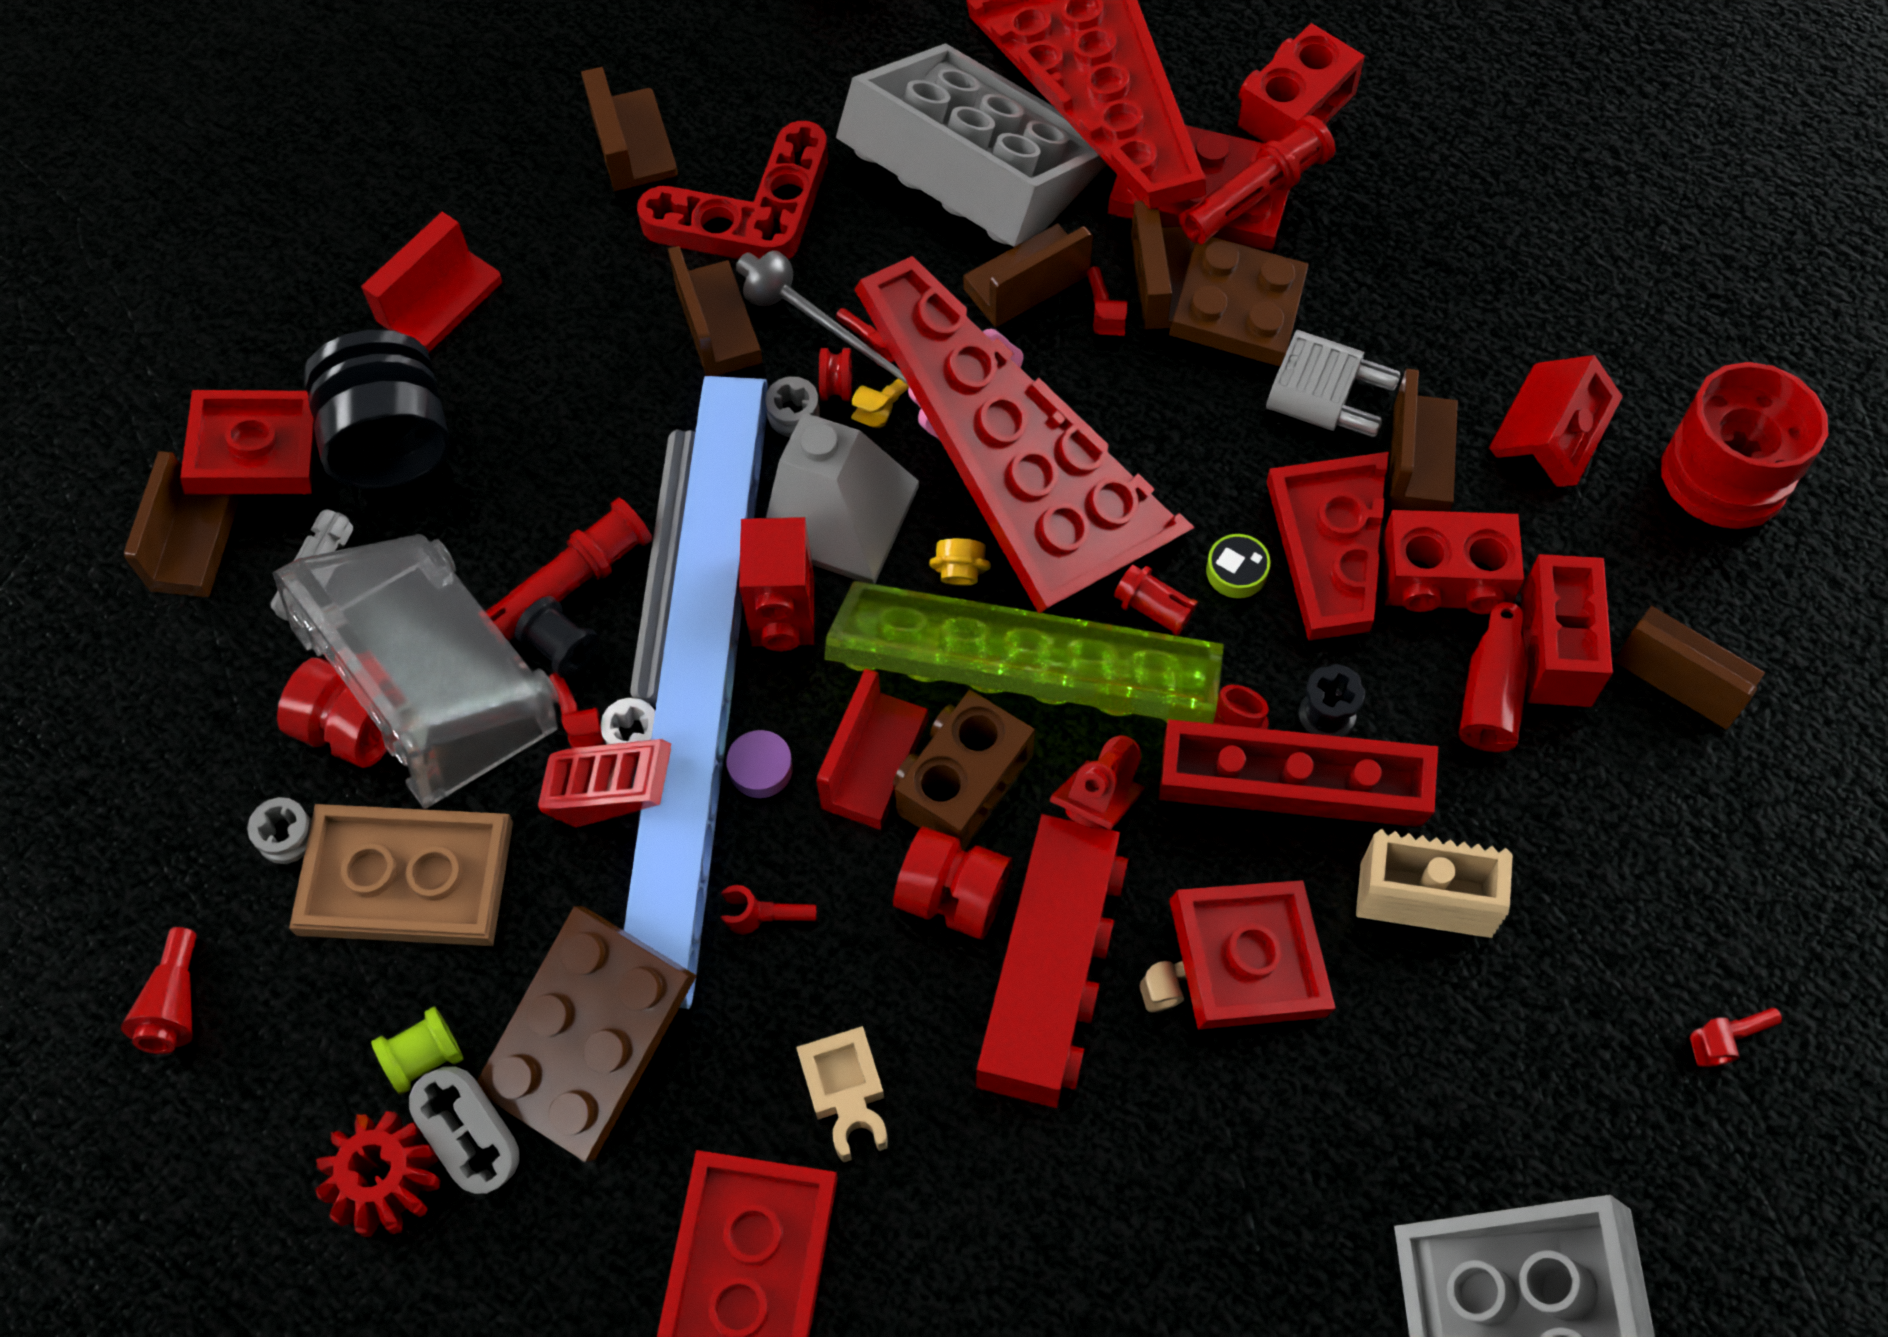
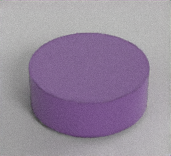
[726,730,793,798]

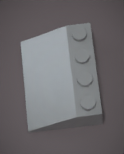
[836,43,1108,247]
[1394,1195,1655,1337]

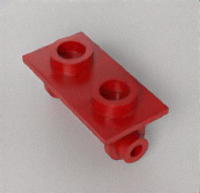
[1050,735,1145,830]

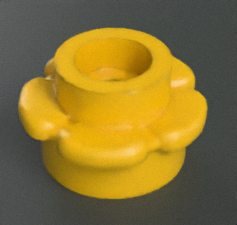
[929,538,991,585]

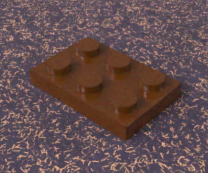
[477,906,697,1162]

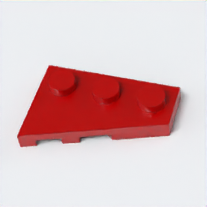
[1266,452,1389,641]

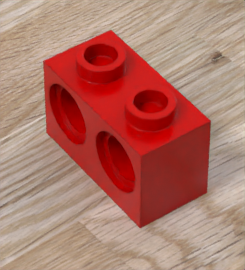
[1238,23,1365,143]
[1381,510,1524,614]
[739,517,815,651]
[1521,554,1613,707]

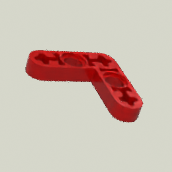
[637,121,828,260]

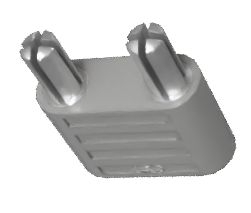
[1266,330,1400,437]

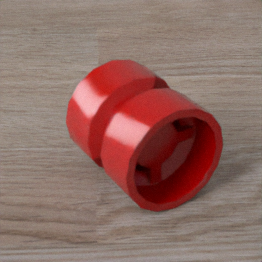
[277,658,404,768]
[893,826,1013,940]

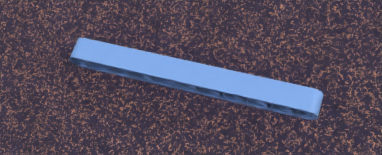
[624,376,768,1009]

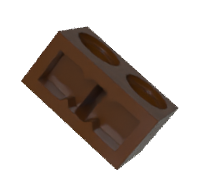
[893,689,1035,851]

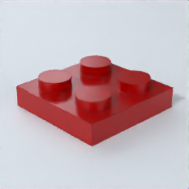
[180,390,316,494]
[1169,880,1336,1030]

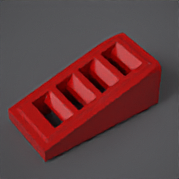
[538,739,671,828]

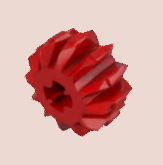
[316,1111,441,1237]

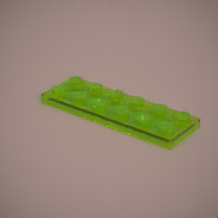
[825,581,1224,724]

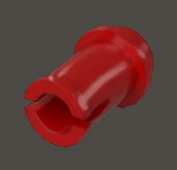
[1114,564,1198,636]

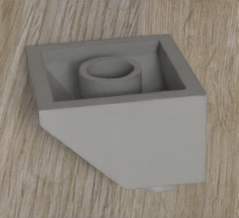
[766,412,919,586]

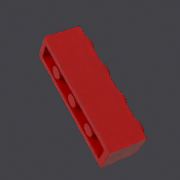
[1158,719,1438,827]
[976,814,1129,1108]

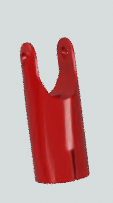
[1459,602,1529,752]

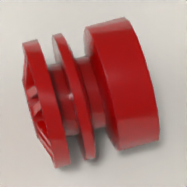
[1661,362,1828,529]

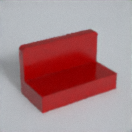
[361,212,502,352]
[1489,355,1623,487]
[816,668,928,830]

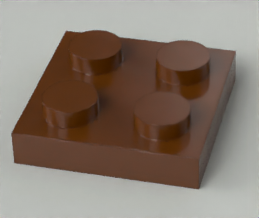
[1169,237,1309,367]

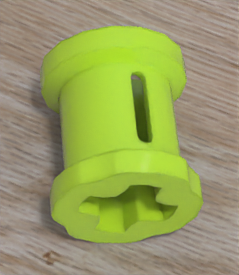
[371,1006,464,1096]

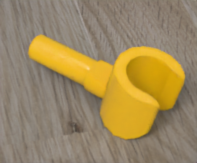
[851,378,909,428]

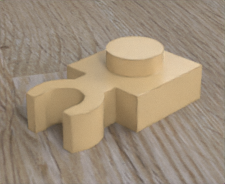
[796,1026,888,1162]

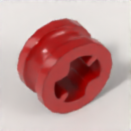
[819,348,852,402]

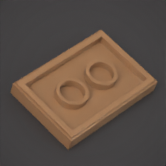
[289,804,513,946]

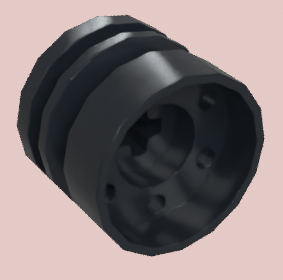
[303,330,451,489]

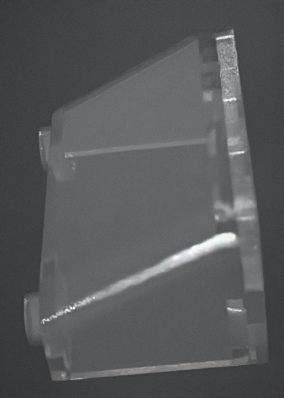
[273,534,559,809]

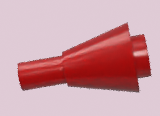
[121,927,197,1054]

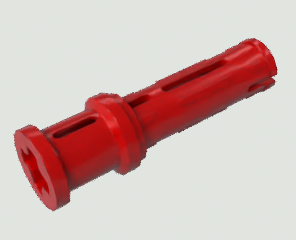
[1179,115,1336,245]
[476,497,653,649]

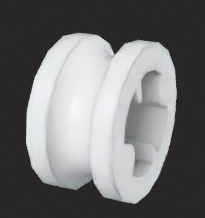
[600,698,655,745]

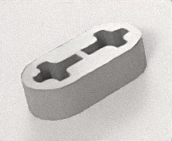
[409,1066,519,1194]

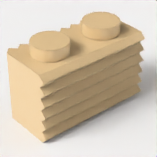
[1356,829,1513,938]

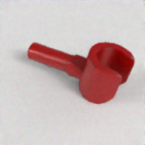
[1087,266,1127,336]
[836,308,895,366]
[548,673,605,748]
[720,885,816,935]
[1690,1007,1782,1067]

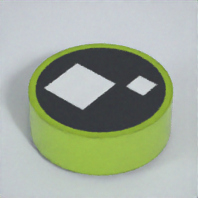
[1206,534,1271,598]

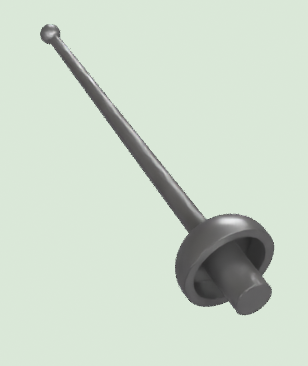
[736,251,908,385]

